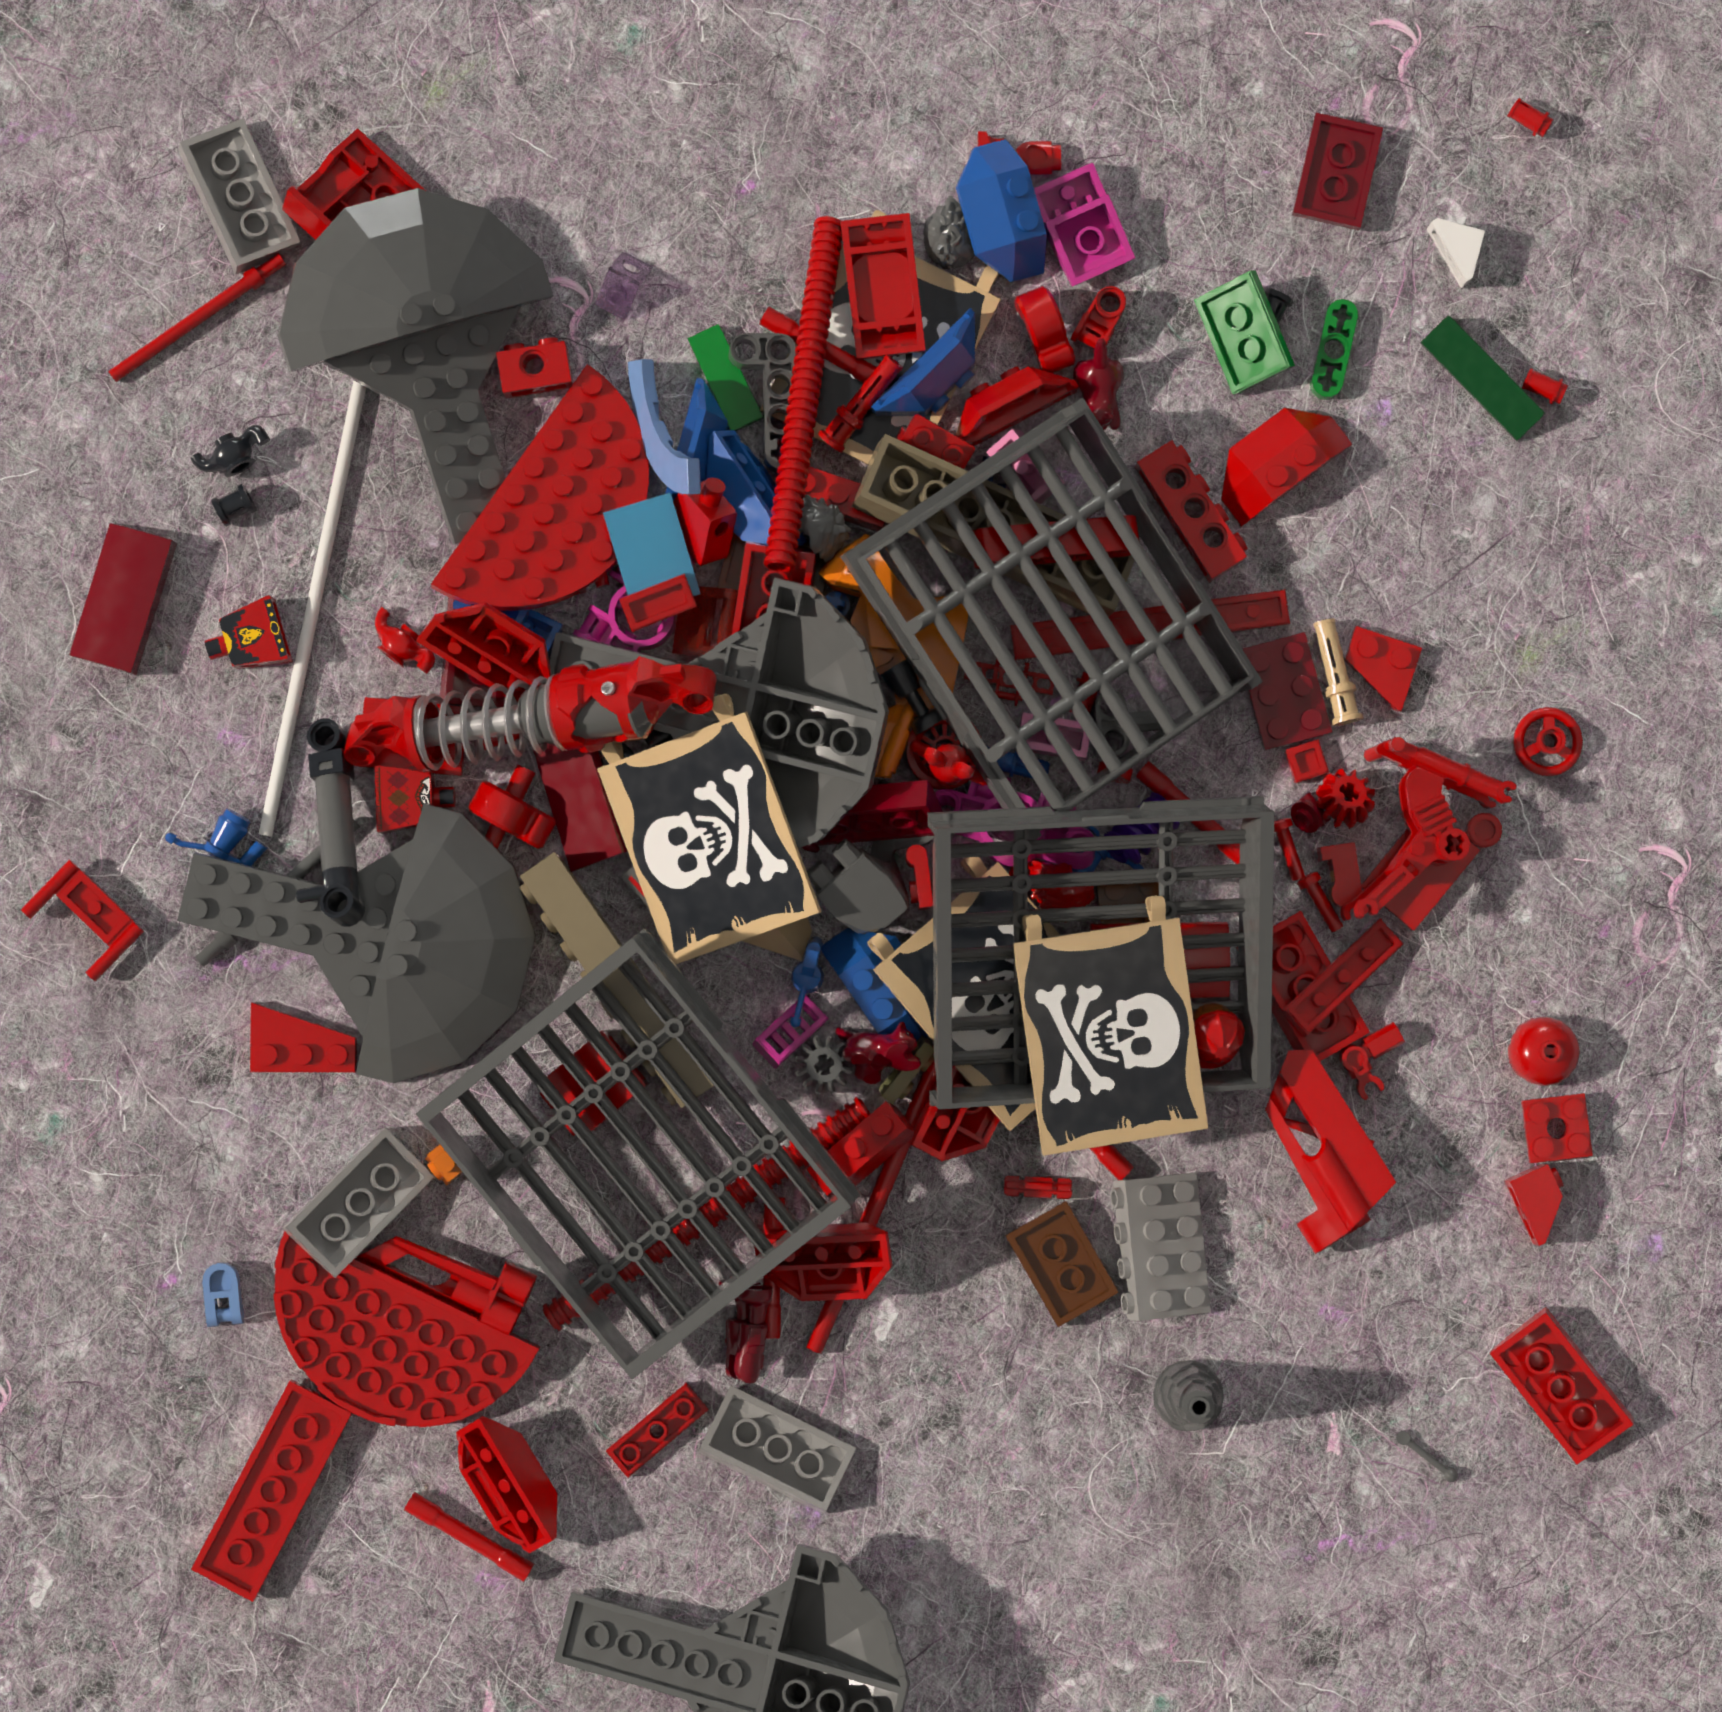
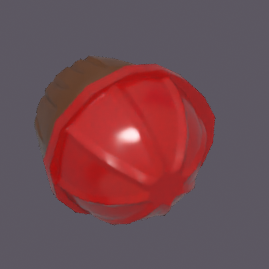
[1193,1003,1245,1069]

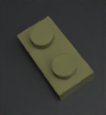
[878,1035,934,1105]

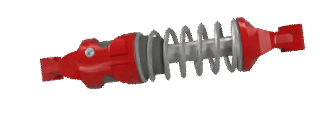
[343,656,717,773]

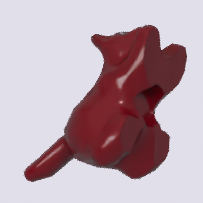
[1073,338,1124,430]
[835,1021,921,1084]

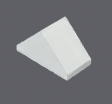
[1427,218,1485,288]

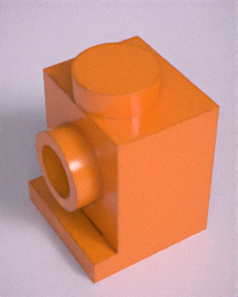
[425,1144,463,1186]

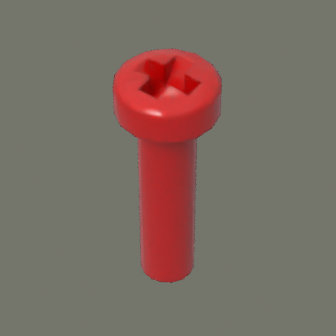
[1274,818,1306,881]
[1297,871,1343,933]

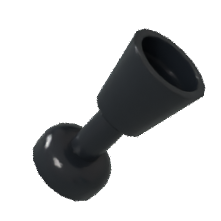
[879,659,943,736]

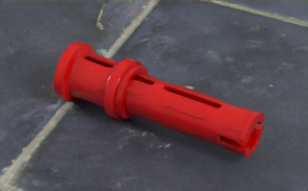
[818,355,903,453]

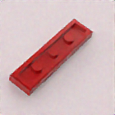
[1281,918,1404,1037]

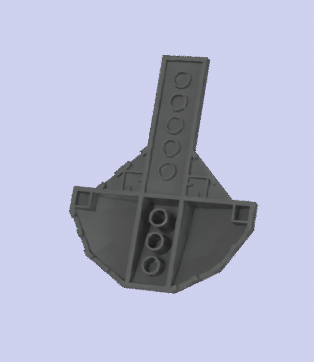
[277,188,554,545]
[549,578,889,848]
[177,803,536,1083]
[554,1544,910,1712]

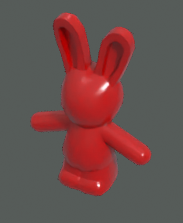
[910,740,987,786]

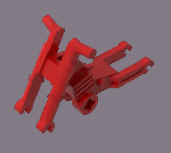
[1340,737,1517,921]

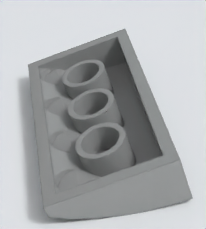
[178,118,300,275]
[282,1127,435,1278]
[698,1386,856,1514]

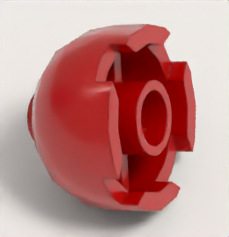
[1508,1016,1580,1086]

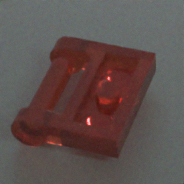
[672,586,738,657]

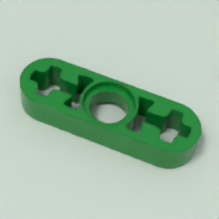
[1310,299,1358,400]

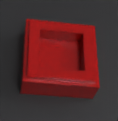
[1284,739,1329,784]

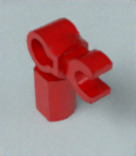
[1339,1022,1405,1100]

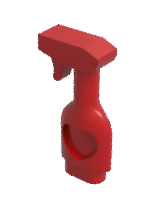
[977,131,1061,175]

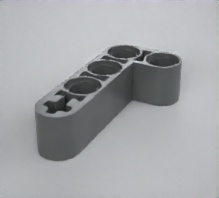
[728,333,796,473]

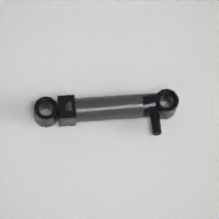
[296,718,365,927]

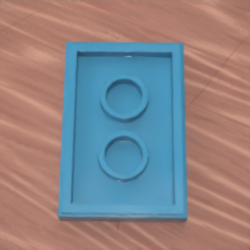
[603,493,701,596]

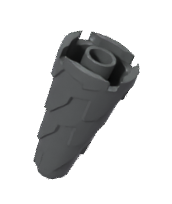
[1153,1360,1224,1432]

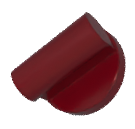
[1291,792,1331,833]

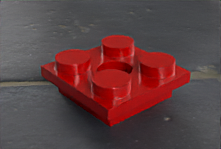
[1521,1093,1593,1163]

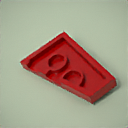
[250,1002,357,1073]

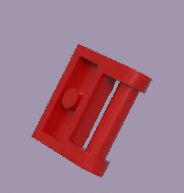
[905,844,933,910]

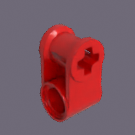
[1070,286,1126,349]

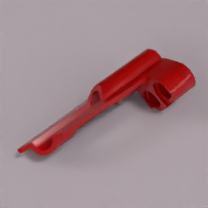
[1265,1049,1397,1254]
[356,1236,538,1336]

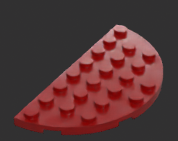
[431,364,649,611]
[273,1231,541,1427]

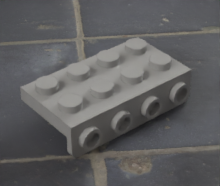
[1110,1172,1211,1321]

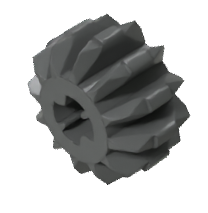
[795,1035,854,1094]

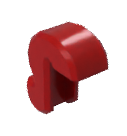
[1014,286,1076,373]
[468,781,556,849]

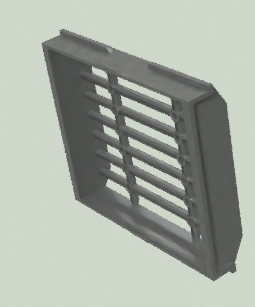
[840,398,1263,840]
[928,796,1275,1109]
[416,928,862,1379]

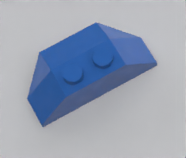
[956,139,1047,283]
[871,308,975,416]
[665,378,729,501]
[706,430,807,546]
[821,928,928,1040]

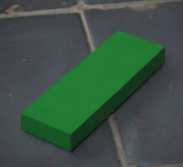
[687,324,763,432]

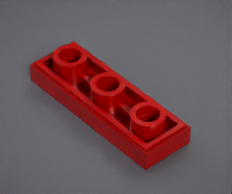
[606,1382,709,1478]

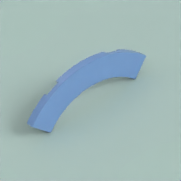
[628,359,701,494]

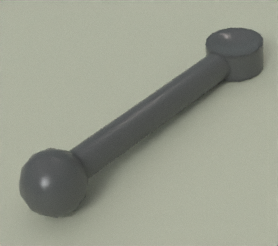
[1396,1431,1458,1482]

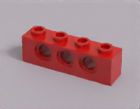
[1134,440,1248,583]

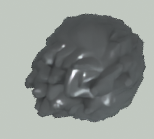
[923,196,975,269]
[798,494,851,562]

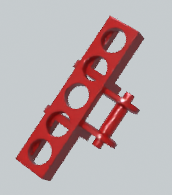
[963,658,1054,706]

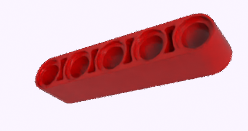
[973,515,1140,569]

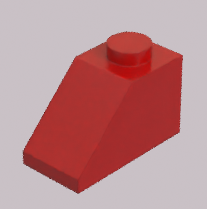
[1504,1163,1564,1246]

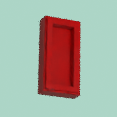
[619,573,697,632]

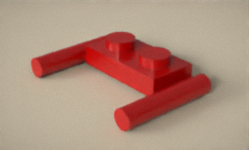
[21,859,144,982]

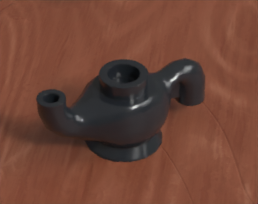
[190,425,270,477]

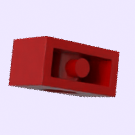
[496,337,573,399]

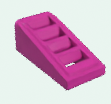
[752,995,829,1069]

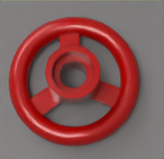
[1513,707,1583,776]

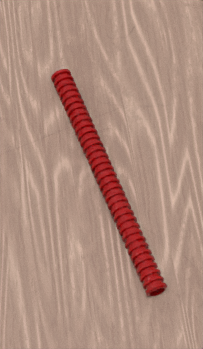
[764,216,843,572]
[542,1097,871,1331]

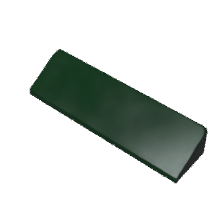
[1420,315,1545,441]

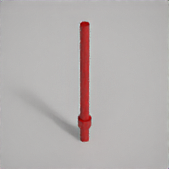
[108,253,287,382]

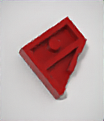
[1344,626,1422,712]

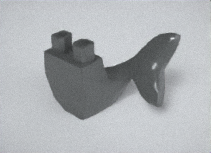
[807,780,934,934]

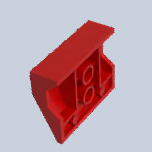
[282,128,426,240]

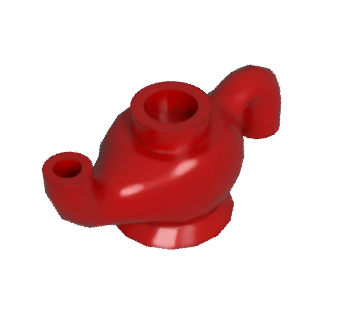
[375,607,436,674]

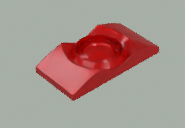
[840,213,926,360]

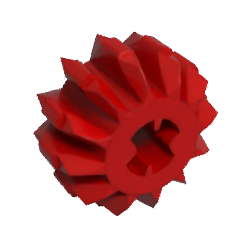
[1316,768,1375,829]

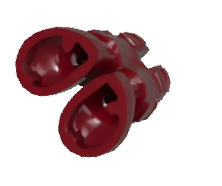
[719,1279,773,1384]

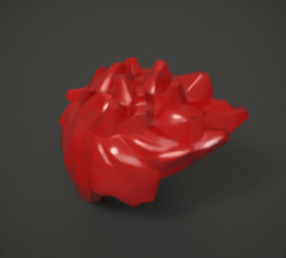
[1028,859,1095,923]

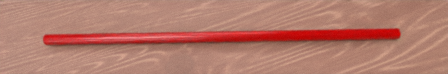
[806,861,1032,1354]

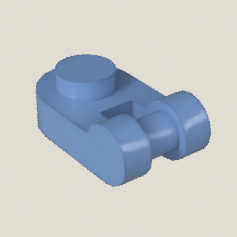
[202,1262,244,1327]

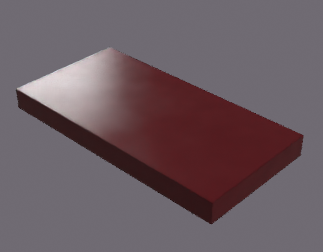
[531,743,628,872]

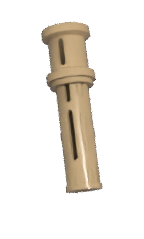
[1313,618,1363,726]

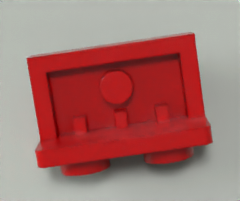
[895,414,975,469]

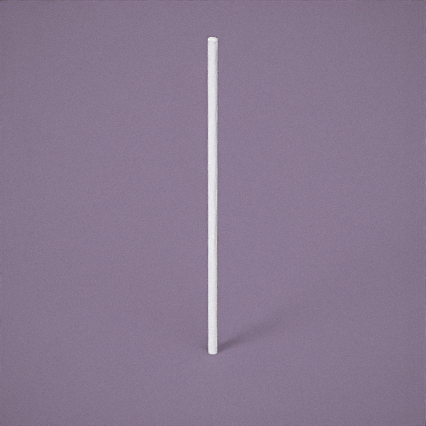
[258,381,366,837]

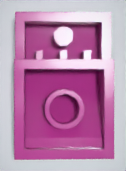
[1034,162,1135,287]

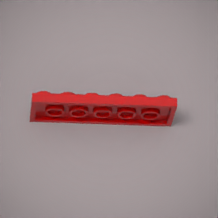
[191,1379,352,1602]

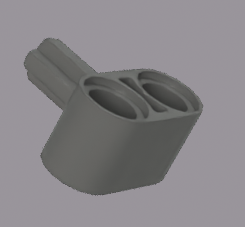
[1093,690,1162,757]

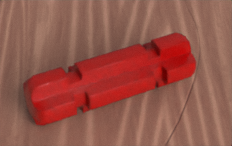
[1004,1175,1072,1199]

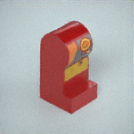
[1317,842,1362,908]

